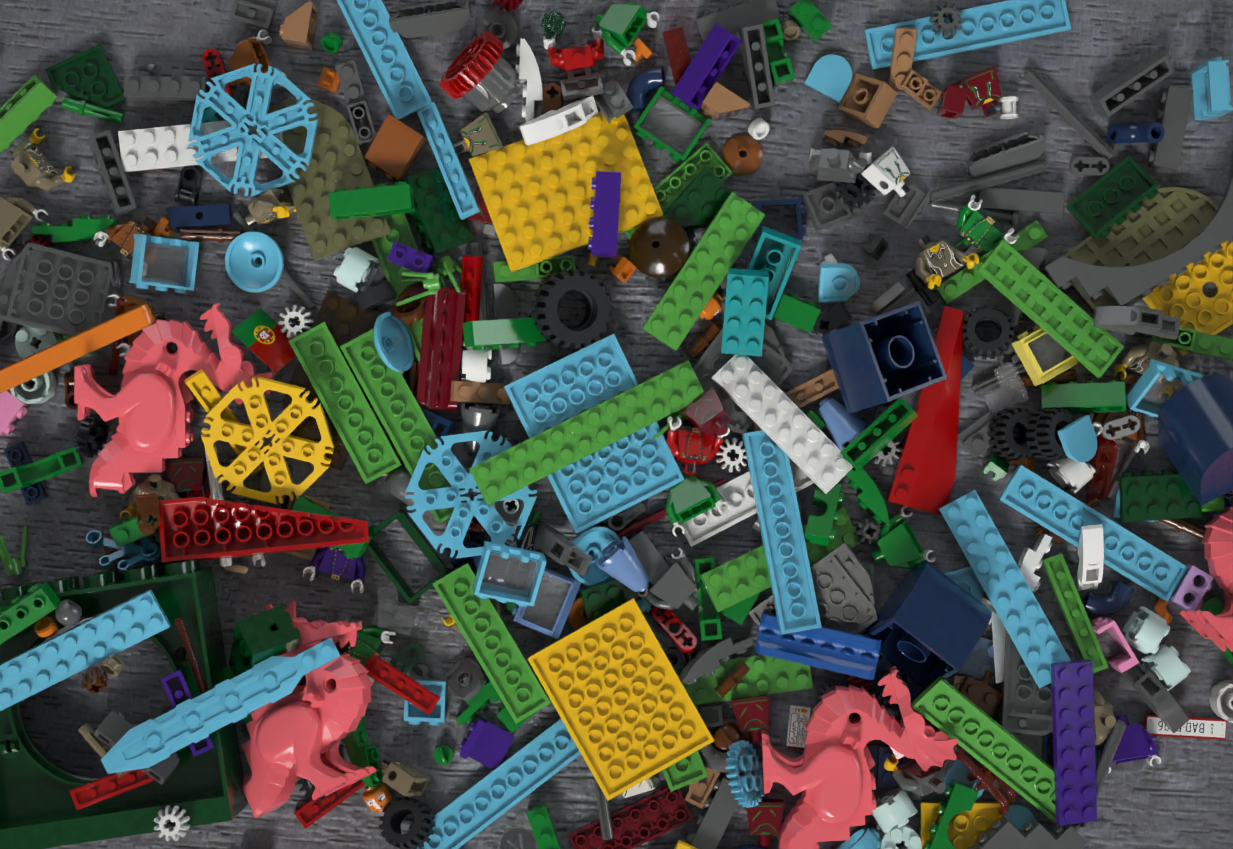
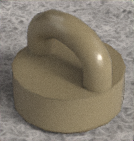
[780,20,801,41]
[101,654,125,677]

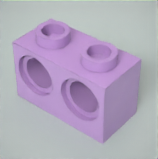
[1169,564,1214,611]

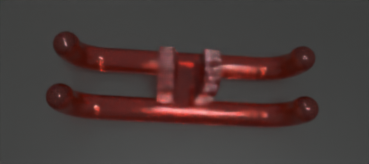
[952,744,1017,815]

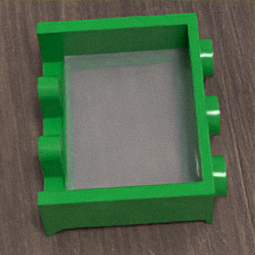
[634,86,711,163]

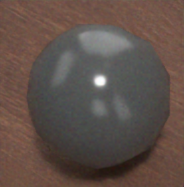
[55,600,82,626]

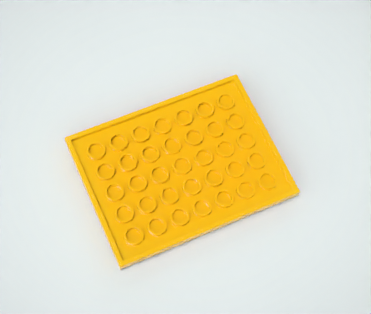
[469,112,664,273]
[527,598,714,801]

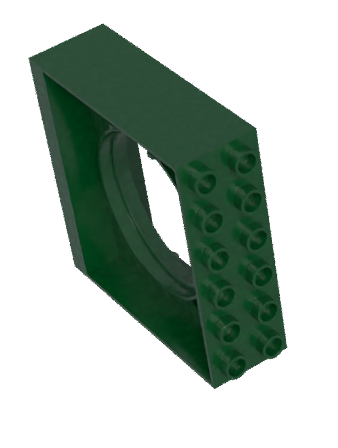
[0,561,248,849]

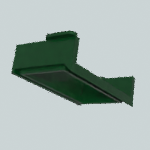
[367,509,449,604]

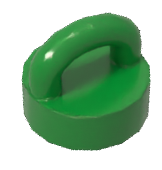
[321,32,343,53]
[433,744,454,765]

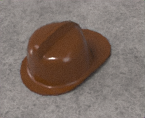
[391,283,428,327]
[709,718,750,752]

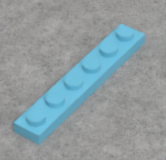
[417,102,480,220]

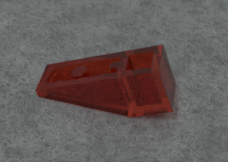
[662,27,691,87]
[1085,436,1119,502]

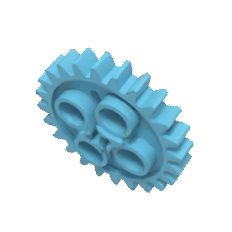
[726,740,764,808]

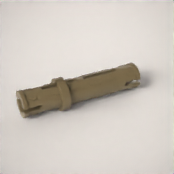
[78,723,127,778]

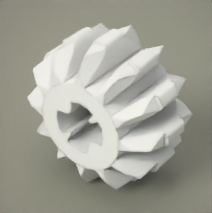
[278,305,314,338]
[716,438,747,472]
[154,805,190,841]

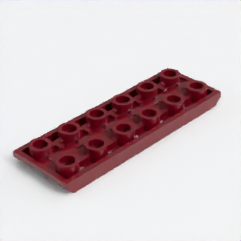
[416,288,467,411]
[568,786,694,849]

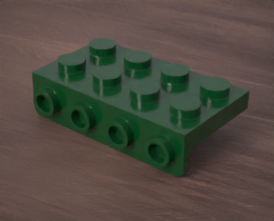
[1066,155,1160,241]
[401,167,474,256]
[1116,469,1202,522]

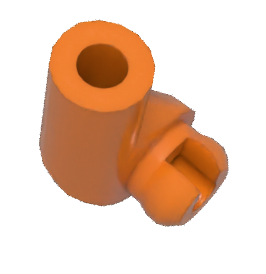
[1154,598,1172,624]

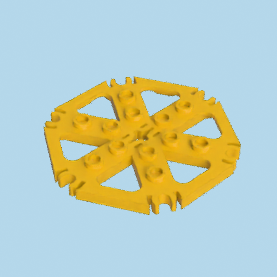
[201,376,334,504]

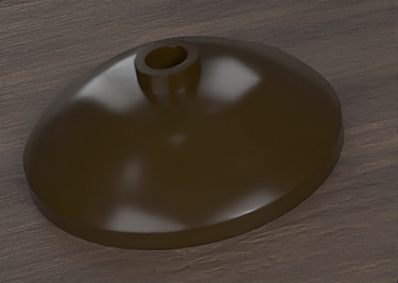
[629,217,690,278]

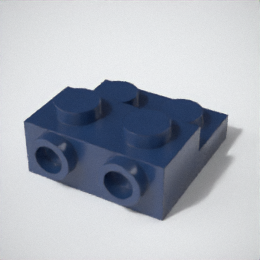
[867,744,903,788]

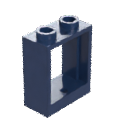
[751,198,806,243]

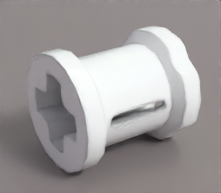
[1000,96,1019,119]

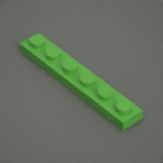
[935,220,1048,304]
[1043,553,1109,673]

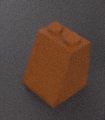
[364,114,427,182]

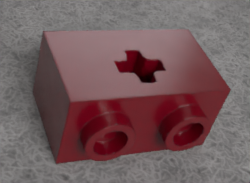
[936,84,968,120]

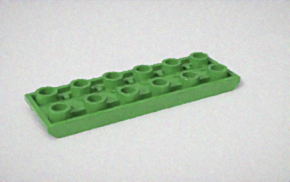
[624,142,733,238]

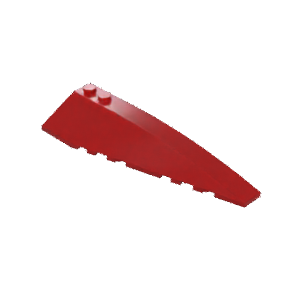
[885,305,964,515]
[159,497,369,564]

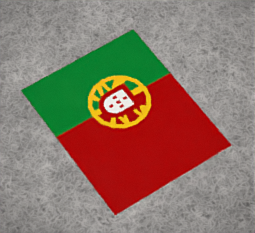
[231,308,296,373]

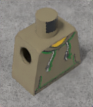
[453,112,503,158]
[379,760,430,796]

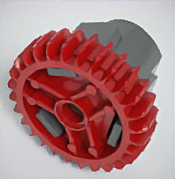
[440,32,520,113]

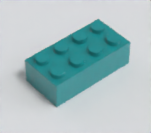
[746,226,801,320]
[721,268,769,357]

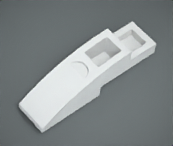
[515,39,543,123]
[519,95,599,145]
[1076,524,1104,591]
[1017,533,1052,593]

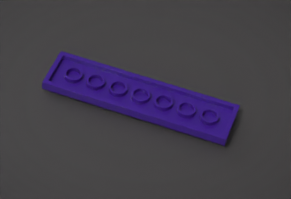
[1051,659,1097,826]

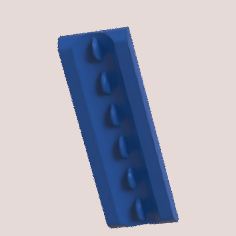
[755,612,882,680]

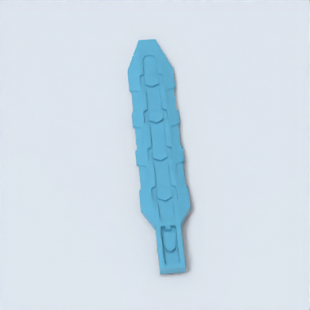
[101,637,340,774]

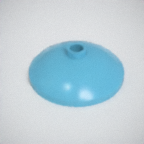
[225,231,284,293]
[373,312,415,372]
[569,526,621,586]

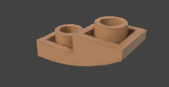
[900,70,942,110]
[822,130,867,148]

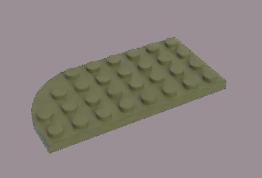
[268,99,391,261]
[1064,187,1219,313]

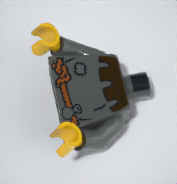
[884,755,946,796]

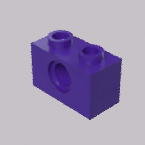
[387,241,434,273]

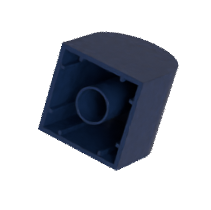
[821,301,948,413]
[1158,374,1233,506]
[864,560,992,689]

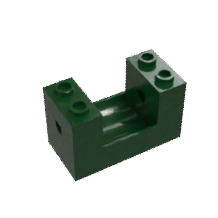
[229,605,301,677]

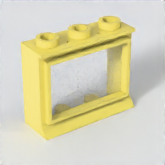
[1011,325,1080,386]

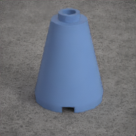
[818,398,870,451]
[595,536,650,592]

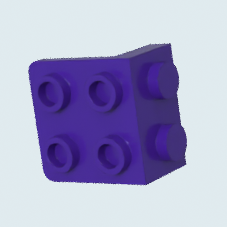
[459,716,514,770]

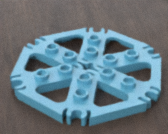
[188,63,319,197]
[405,431,537,559]

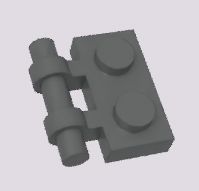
[558,64,604,101]

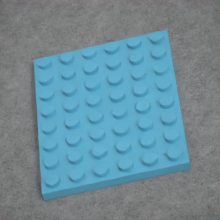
[504,334,684,534]

